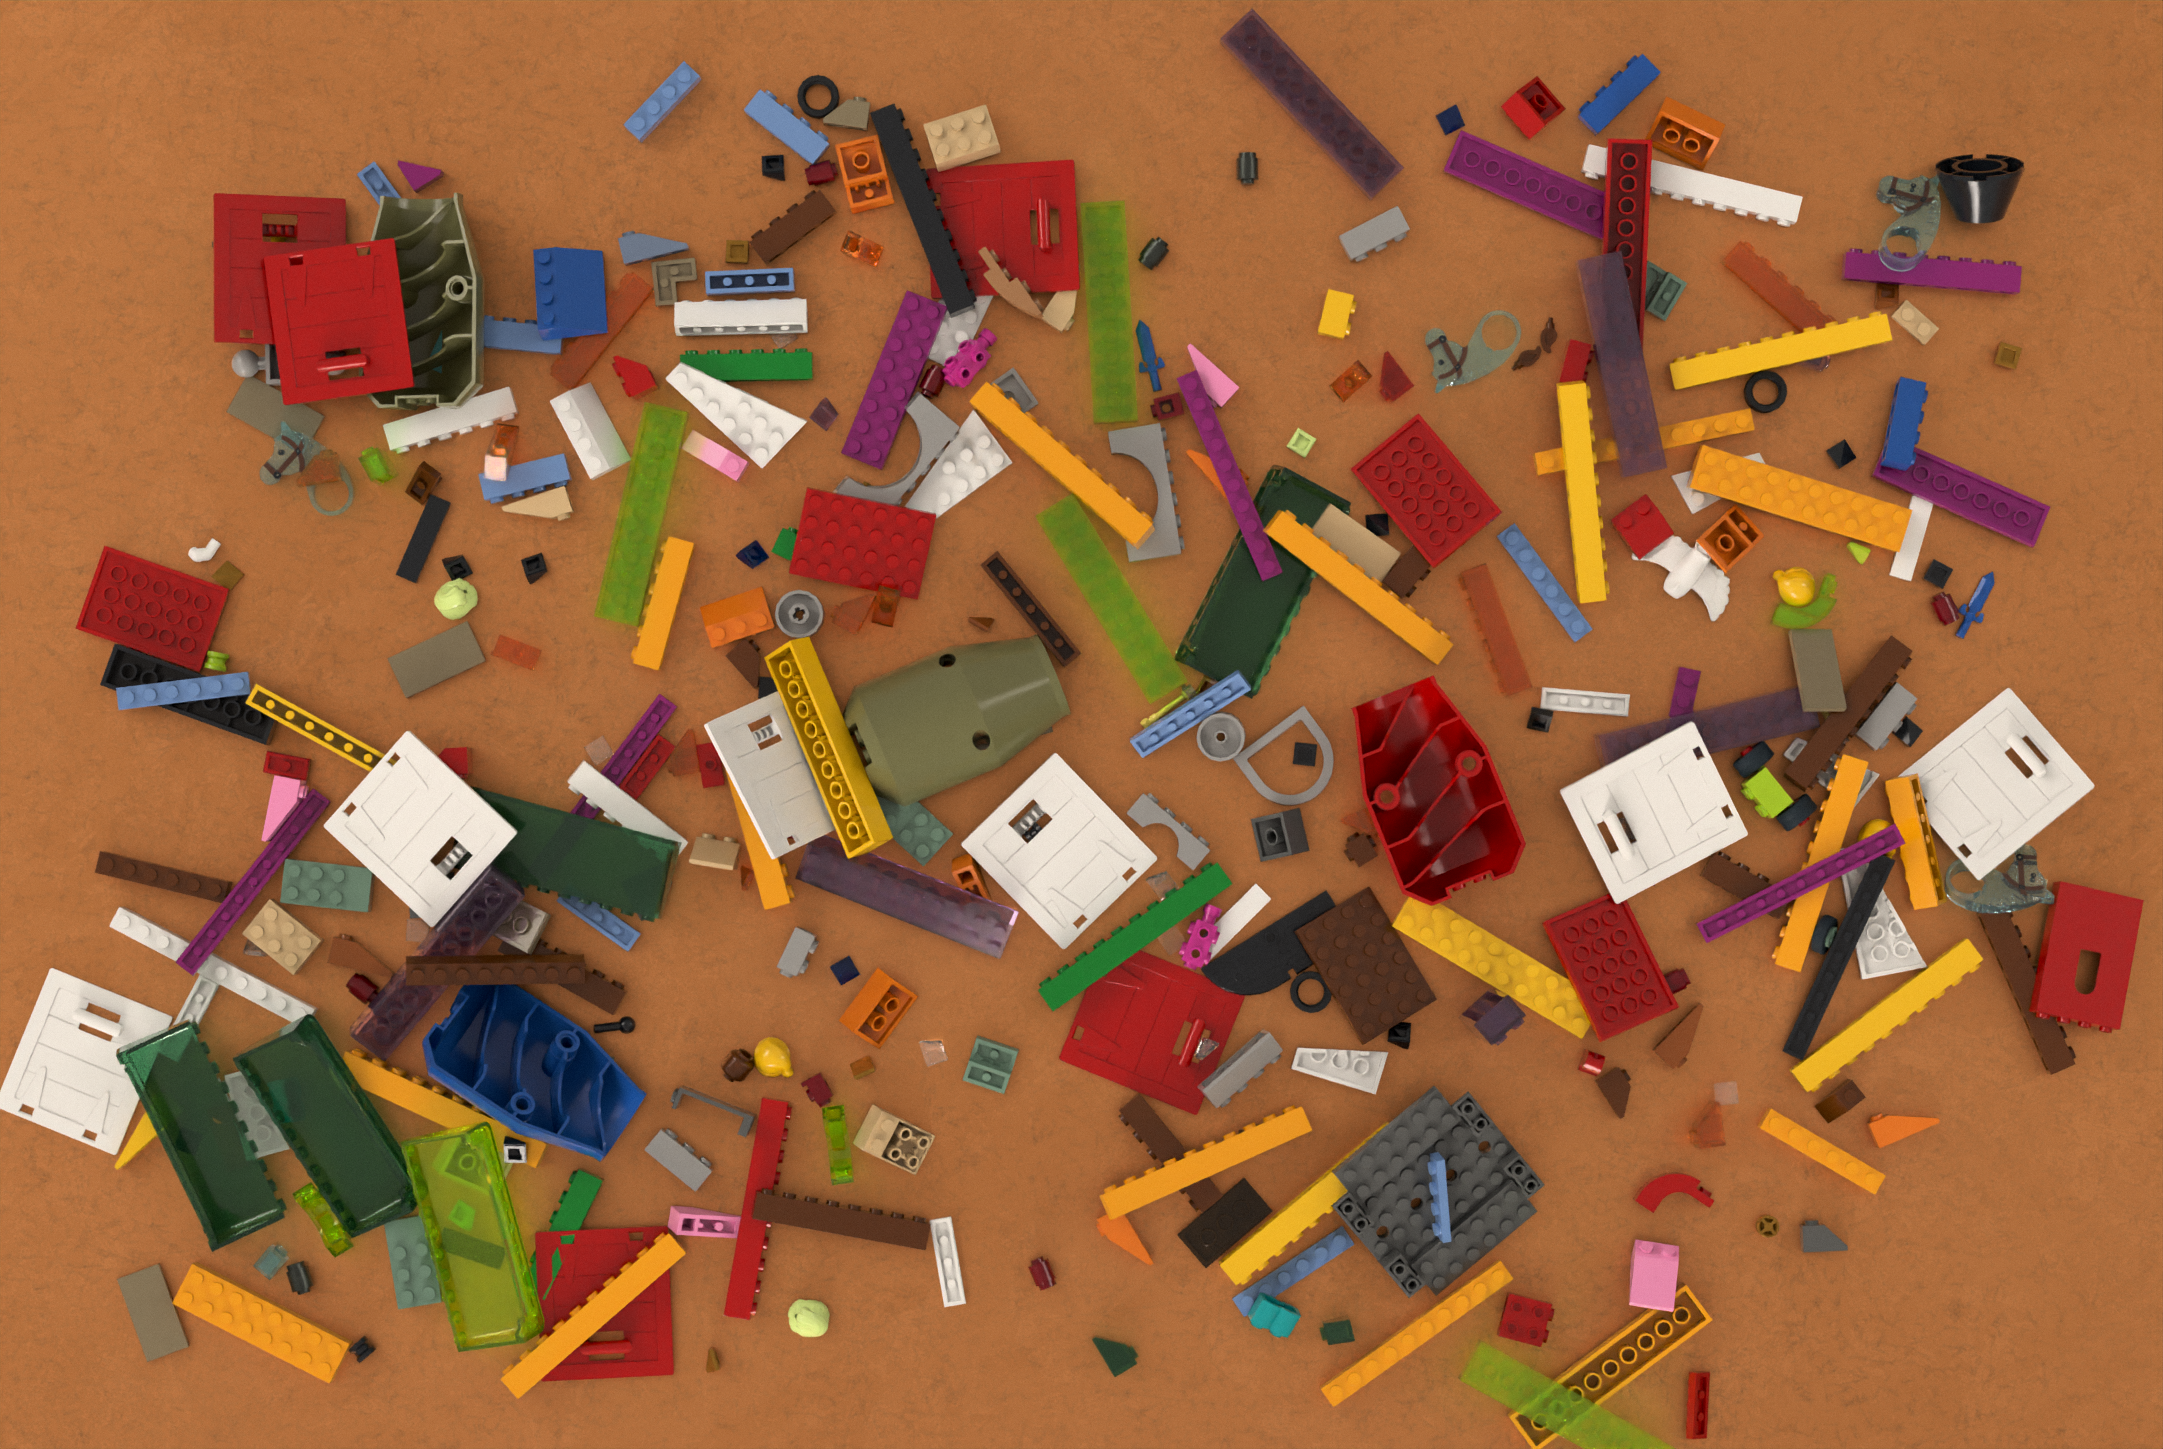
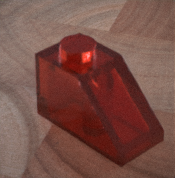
[1379,351,1414,403]

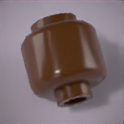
[721,1049,754,1082]

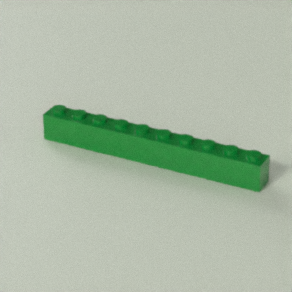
[1037,862,1232,1012]

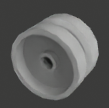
[775,590,825,639]
[1196,711,1246,762]

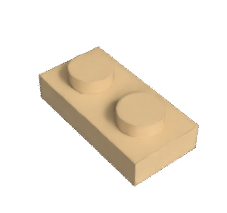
[1891,300,1939,346]

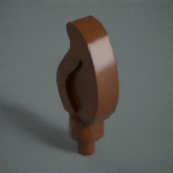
[1540,317,1557,353]
[1511,346,1541,371]

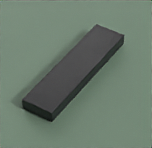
[396,494,451,584]

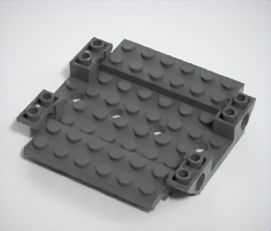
[1331,1086,1544,1298]

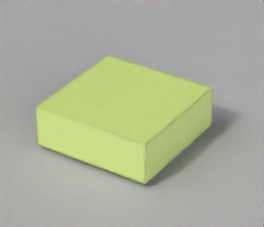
[1286,428,1317,458]

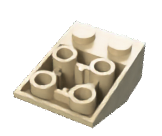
[853,1104,936,1175]

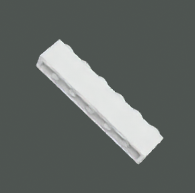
[674,298,808,336]
[383,387,519,454]
[567,760,688,863]

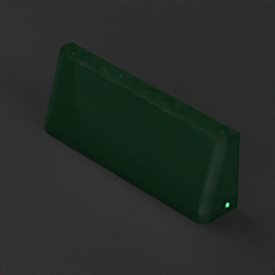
[1175,465,1351,699]
[453,786,682,922]
[232,1014,426,1239]
[116,1019,287,1252]

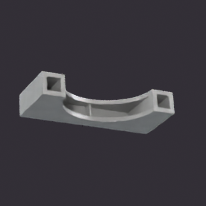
[1108,423,1185,563]

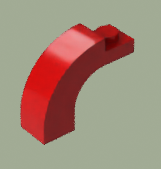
[1633,1172,1714,1213]

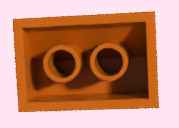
[1645,96,1725,171]
[700,587,776,649]
[839,968,918,1049]

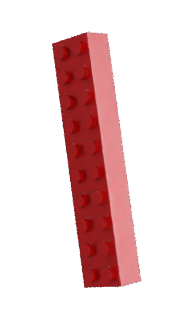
[1597,138,1653,361]

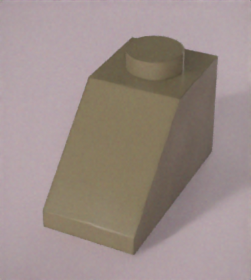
[823,97,871,131]

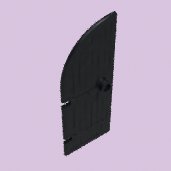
[1201,890,1336,995]

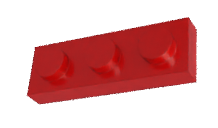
[619,734,677,800]
[1686,1371,1710,1439]

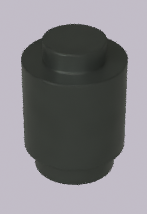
[1236,152,1259,185]
[1138,237,1169,270]
[286,1261,314,1295]

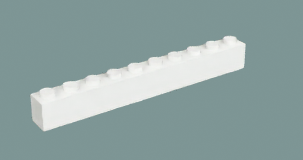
[1581,144,1803,227]
[109,906,318,1029]

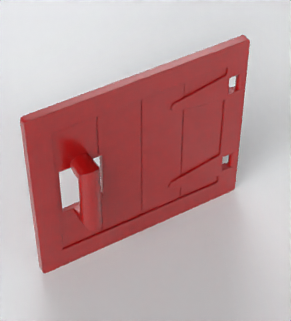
[926,160,1080,299]
[213,193,346,345]
[264,238,415,405]
[1059,938,1246,1115]
[535,1225,674,1382]

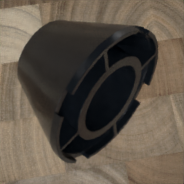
[1935,154,2025,223]

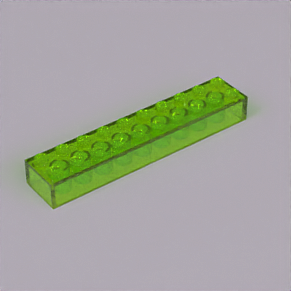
[1081,200,1138,425]
[594,402,689,627]
[1035,493,1188,704]
[1458,1339,1676,1449]

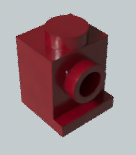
[1150,392,1184,421]
[801,1072,834,1108]

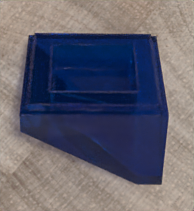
[1436,105,1465,136]
[736,540,769,569]
[830,956,860,985]

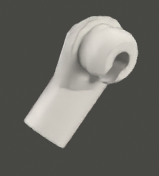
[188,538,221,562]

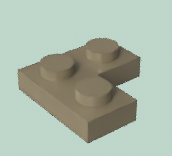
[651,257,698,307]

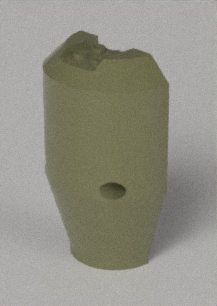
[359,193,485,410]
[842,634,1071,807]

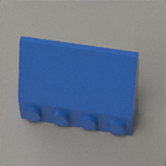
[533,247,608,341]

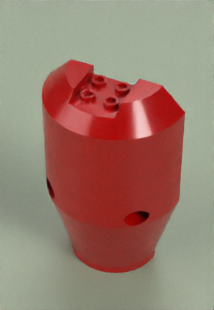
[1351,675,1526,906]

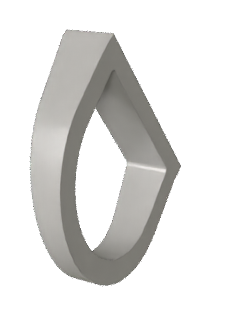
[1233,706,1334,806]

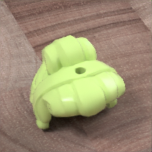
[434,578,478,620]
[788,1299,830,1337]

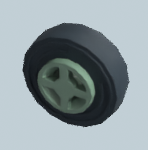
[1811,915,1838,955]

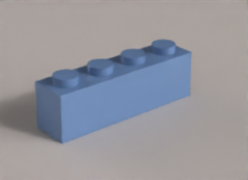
[623,61,702,143]
[744,89,830,165]
[705,268,795,296]
[484,315,564,355]
[478,453,572,504]

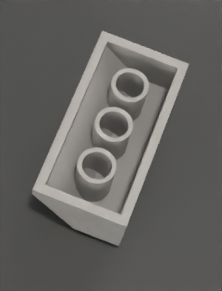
[1197,1029,1283,1108]

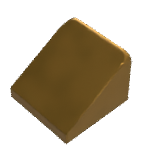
[850,1056,876,1080]

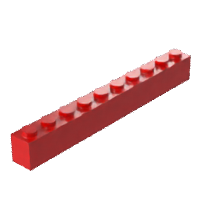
[723,1097,792,1320]

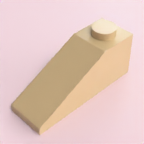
[1041,264,1080,333]
[502,486,574,521]

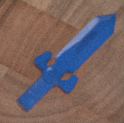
[1136,320,1165,392]
[1956,572,1995,639]

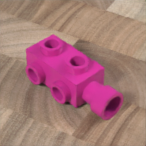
[942,328,997,388]
[1179,903,1222,970]

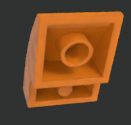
[835,135,895,214]
[1696,504,1765,573]

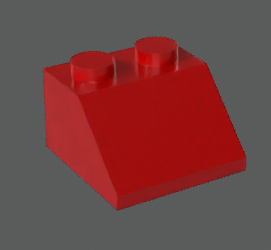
[1501,76,1566,140]
[1611,494,1674,560]

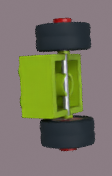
[1733,740,1817,831]

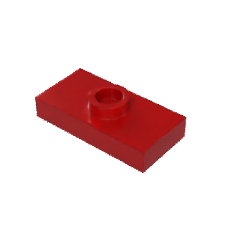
[696,742,725,788]
[263,751,311,781]

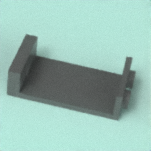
[670,1085,757,1137]

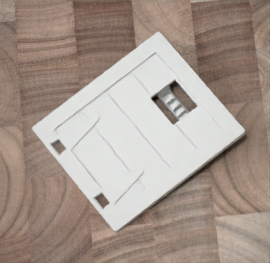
[1898,688,2095,880]
[704,691,836,859]
[1560,721,1748,904]
[324,731,518,927]
[961,753,1157,949]
[0,968,173,1155]

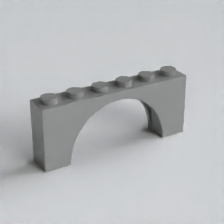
[833,392,960,506]

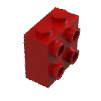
[1556,339,1594,383]
[1497,1292,1555,1347]

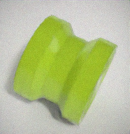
[204,651,229,672]

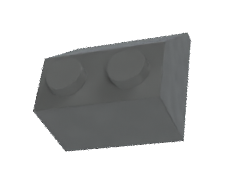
[1251,808,1310,862]

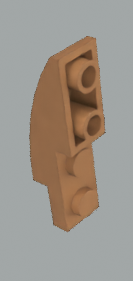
[978,247,1044,319]

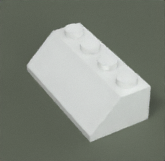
[550,382,631,480]

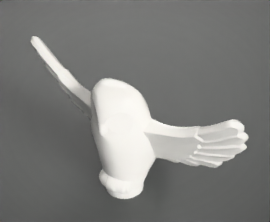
[1631,535,1730,622]

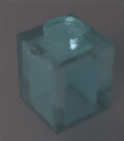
[253,1244,290,1280]

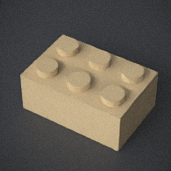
[923,104,1001,172]
[242,899,324,975]

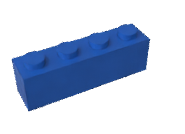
[1578,54,1661,136]
[1880,377,1928,471]

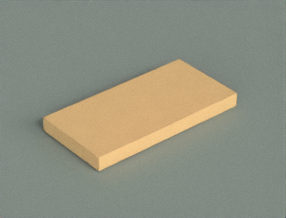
[1312,503,1401,582]

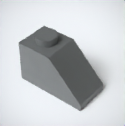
[1799,1220,1848,1253]

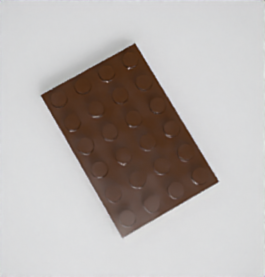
[1294,886,1437,1045]

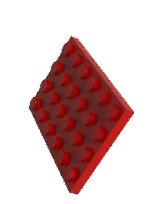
[1351,413,1502,569]
[788,487,936,600]
[75,546,230,672]
[1542,893,1679,1042]

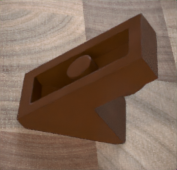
[405,461,442,505]

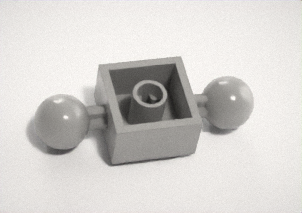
[232,344,347,386]

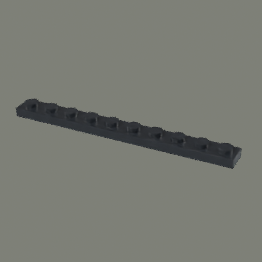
[1783,855,1896,1061]

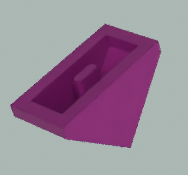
[397,160,444,193]

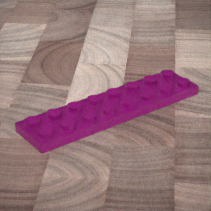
[1443,130,1604,240]
[841,290,947,470]
[1871,447,2050,548]

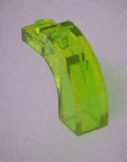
[1770,573,1838,629]
[822,1105,854,1185]
[292,1182,354,1258]

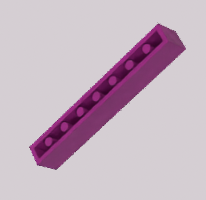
[1841,249,2022,295]

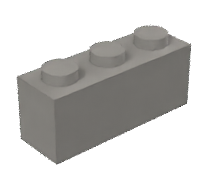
[1338,206,1410,262]
[1854,682,1918,751]
[644,1128,713,1192]

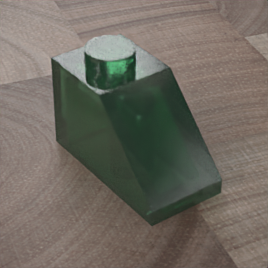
[1319,1315,1355,1345]
[1092,1335,1139,1377]

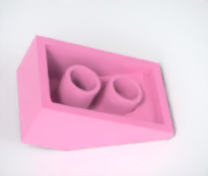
[261,775,309,841]
[1629,1239,1679,1312]

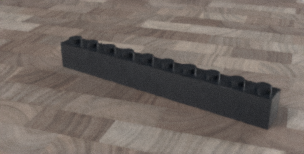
[870,104,977,318]

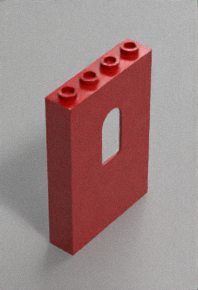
[2029,881,2144,1033]

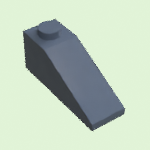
[618,231,690,266]

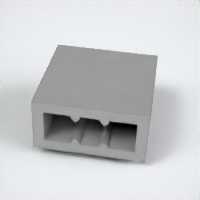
[777,926,819,978]

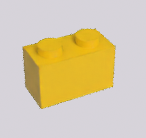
[1317,289,1357,340]

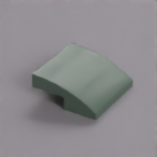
[1645,261,1687,321]
[963,1035,1019,1094]

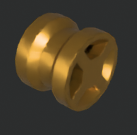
[1755,1214,1780,1238]

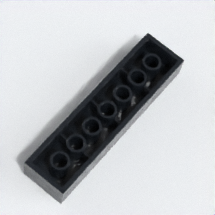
[100,644,278,745]

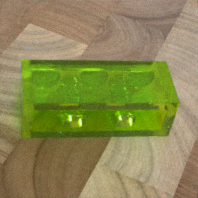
[358,446,399,486]

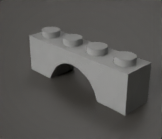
[1126,793,1210,870]

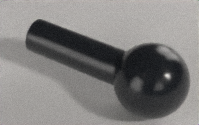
[593,1016,636,1034]

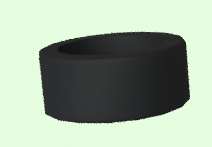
[797,75,840,119]
[1744,370,1787,413]
[1290,971,1332,1013]

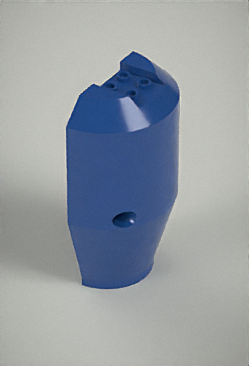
[422,984,647,1162]

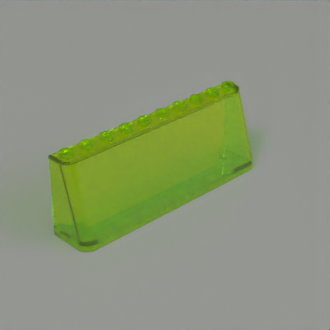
[400,1122,545,1352]

